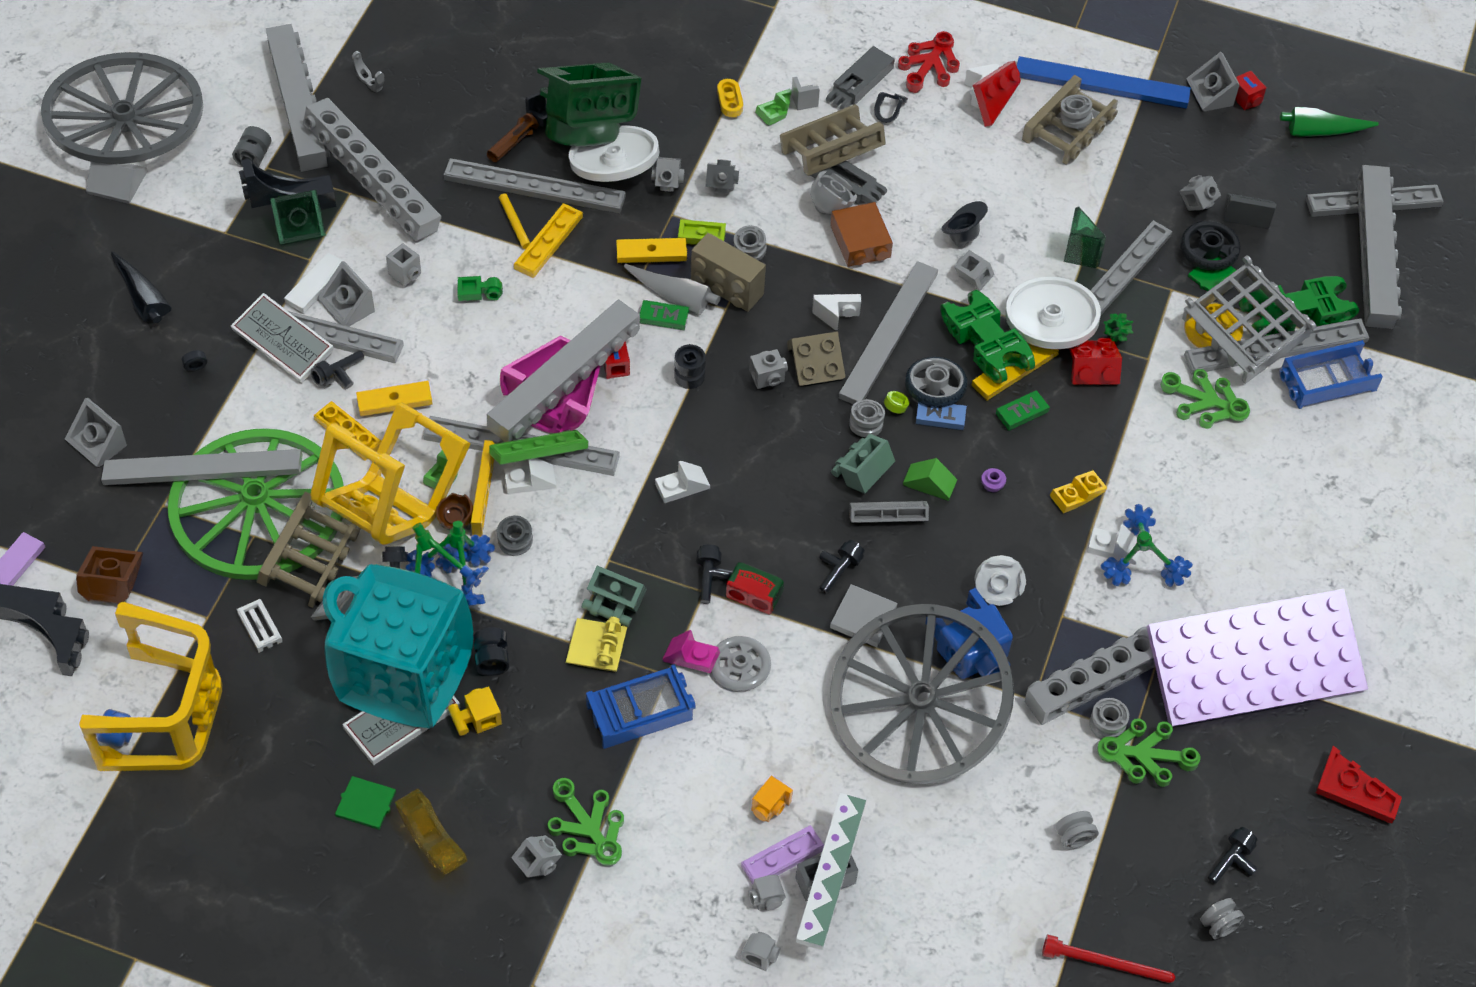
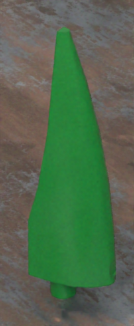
[1280,107,1378,136]

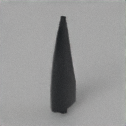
[111,251,172,323]

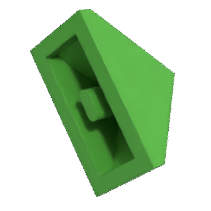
[903,458,957,501]

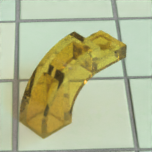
[395,788,468,875]

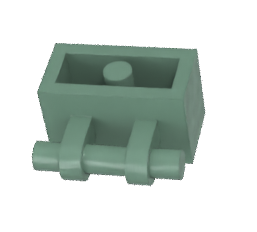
[831,433,895,494]
[581,565,647,627]

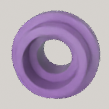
[981,468,1006,492]

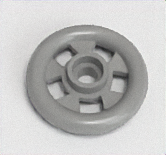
[711,636,771,691]

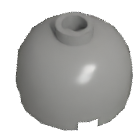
[810,171,857,215]

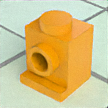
[751,775,793,822]

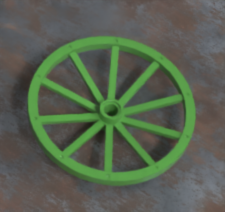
[168,429,344,580]

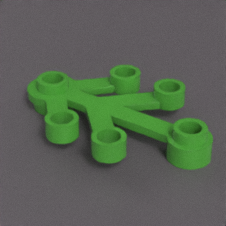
[1160,369,1250,429]
[1097,719,1200,787]
[548,778,624,866]

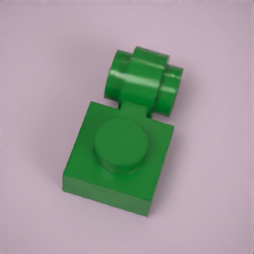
[457,276,503,301]

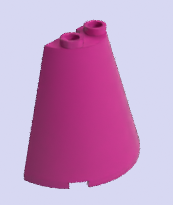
[500,335,600,433]

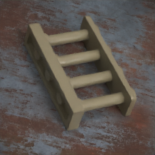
[1022,75,1118,165]
[780,104,886,176]
[257,492,361,608]

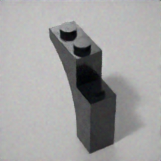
[239,159,337,218]
[0,584,89,676]

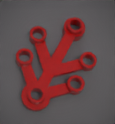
[898,31,960,93]

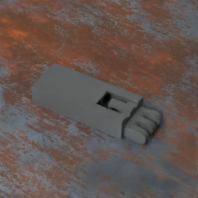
[826,46,895,110]
[810,161,887,205]

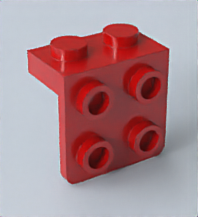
[1068,338,1122,384]

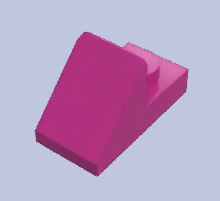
[663,630,720,673]

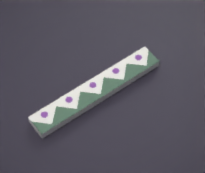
[796,793,866,950]

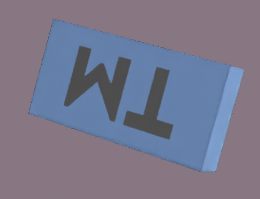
[916,402,967,430]

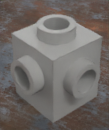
[651,157,684,191]
[1179,175,1221,211]
[749,349,788,389]
[511,835,562,877]

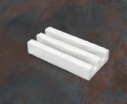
[237,599,282,653]

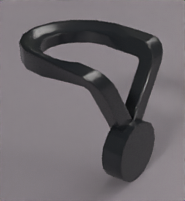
[874,92,908,123]

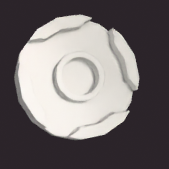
[974,555,1026,606]

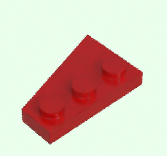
[973,61,1021,127]
[1316,746,1402,824]

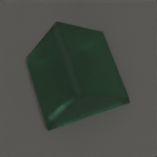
[270,190,326,244]
[1063,206,1106,268]

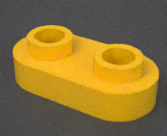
[717,79,743,117]

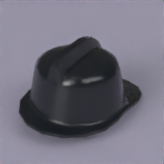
[941,201,988,248]

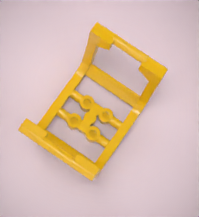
[311,402,470,545]
[79,602,222,771]

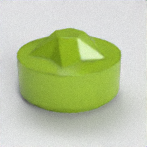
[884,391,909,414]

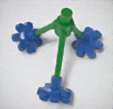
[1101,504,1193,587]
[406,521,495,606]
[412,523,489,594]

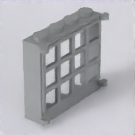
[1182,255,1317,384]

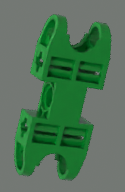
[1239,276,1359,336]
[940,290,1035,384]

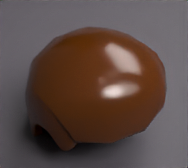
[436,493,473,530]

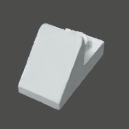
[965,64,1000,108]
[812,294,861,330]
[504,458,556,494]
[655,461,710,503]
[1087,524,1139,565]

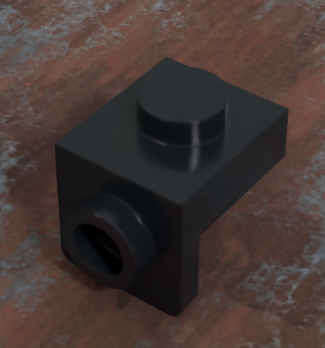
[525,92,547,127]

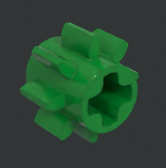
[1104,313,1133,341]

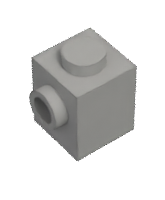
[386,243,421,286]

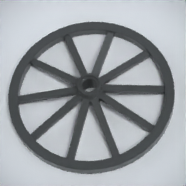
[41,52,203,164]
[830,604,1014,784]

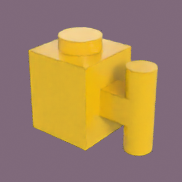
[448,686,502,735]

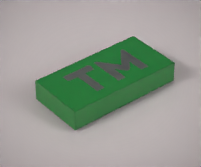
[640,300,689,330]
[996,390,1050,430]

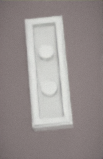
[284,253,343,313]

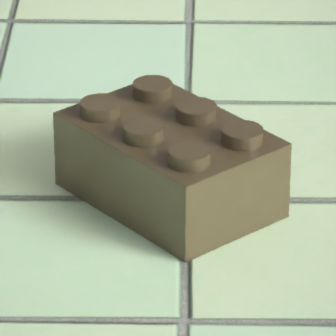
[691,233,766,312]

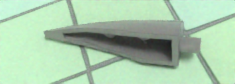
[624,264,720,315]

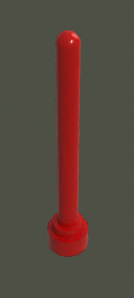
[1042,934,1175,983]

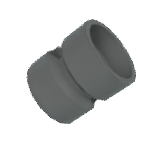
[232,126,272,167]

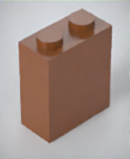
[830,202,893,267]

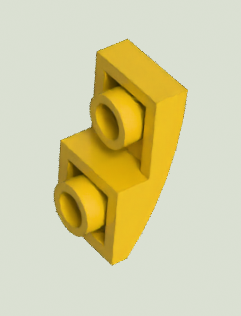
[1050,471,1107,513]

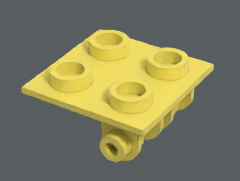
[566,617,627,672]

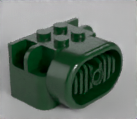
[537,62,642,147]

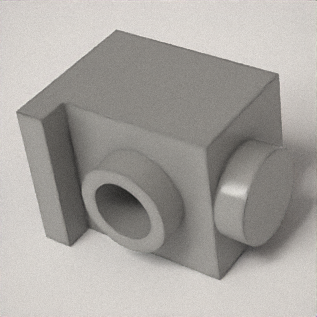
[954,250,995,291]

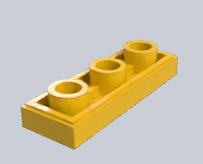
[617,238,687,263]
[356,381,433,416]
[314,401,381,461]

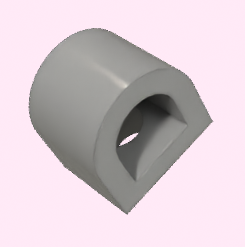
[749,875,786,910]
[741,932,780,971]

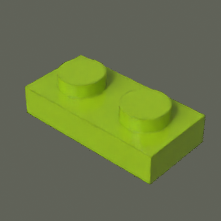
[678,219,726,244]

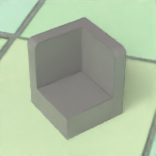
[791,77,820,111]

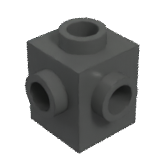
[706,159,739,193]

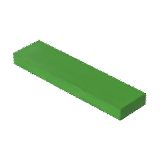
[489,430,589,465]

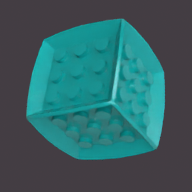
[323,564,473,729]

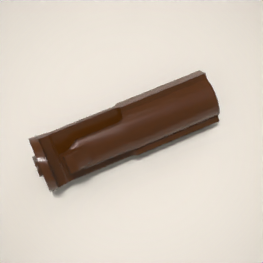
[486,113,539,162]

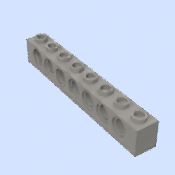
[303,98,441,241]

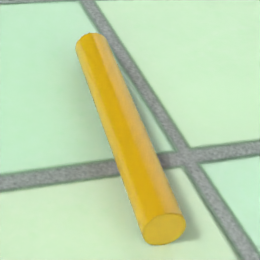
[499,194,530,249]

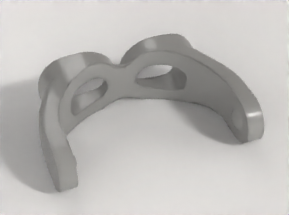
[352,51,384,92]

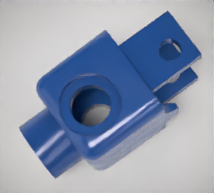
[925,588,1013,679]

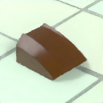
[76,546,143,604]

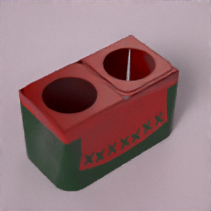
[726,562,784,614]

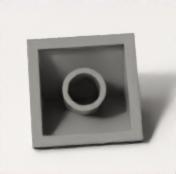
[1186,52,1240,111]
[86,162,148,204]
[318,261,375,327]
[65,398,127,467]

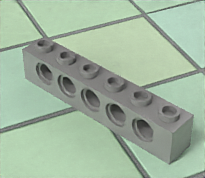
[1025,626,1156,725]

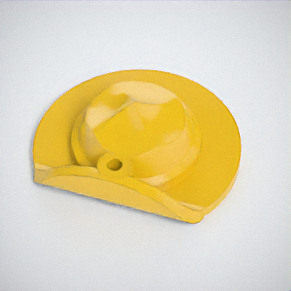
[1184,303,1243,348]

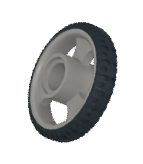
[905,356,967,407]

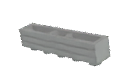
[850,501,929,522]

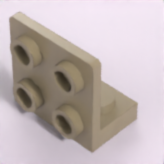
[787,331,845,386]

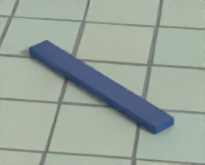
[1017,56,1191,108]

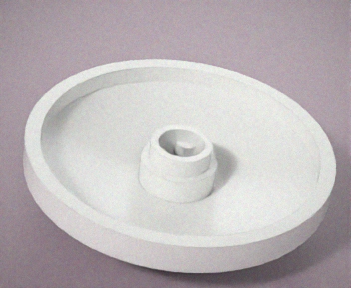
[569,126,660,182]
[1006,277,1101,349]

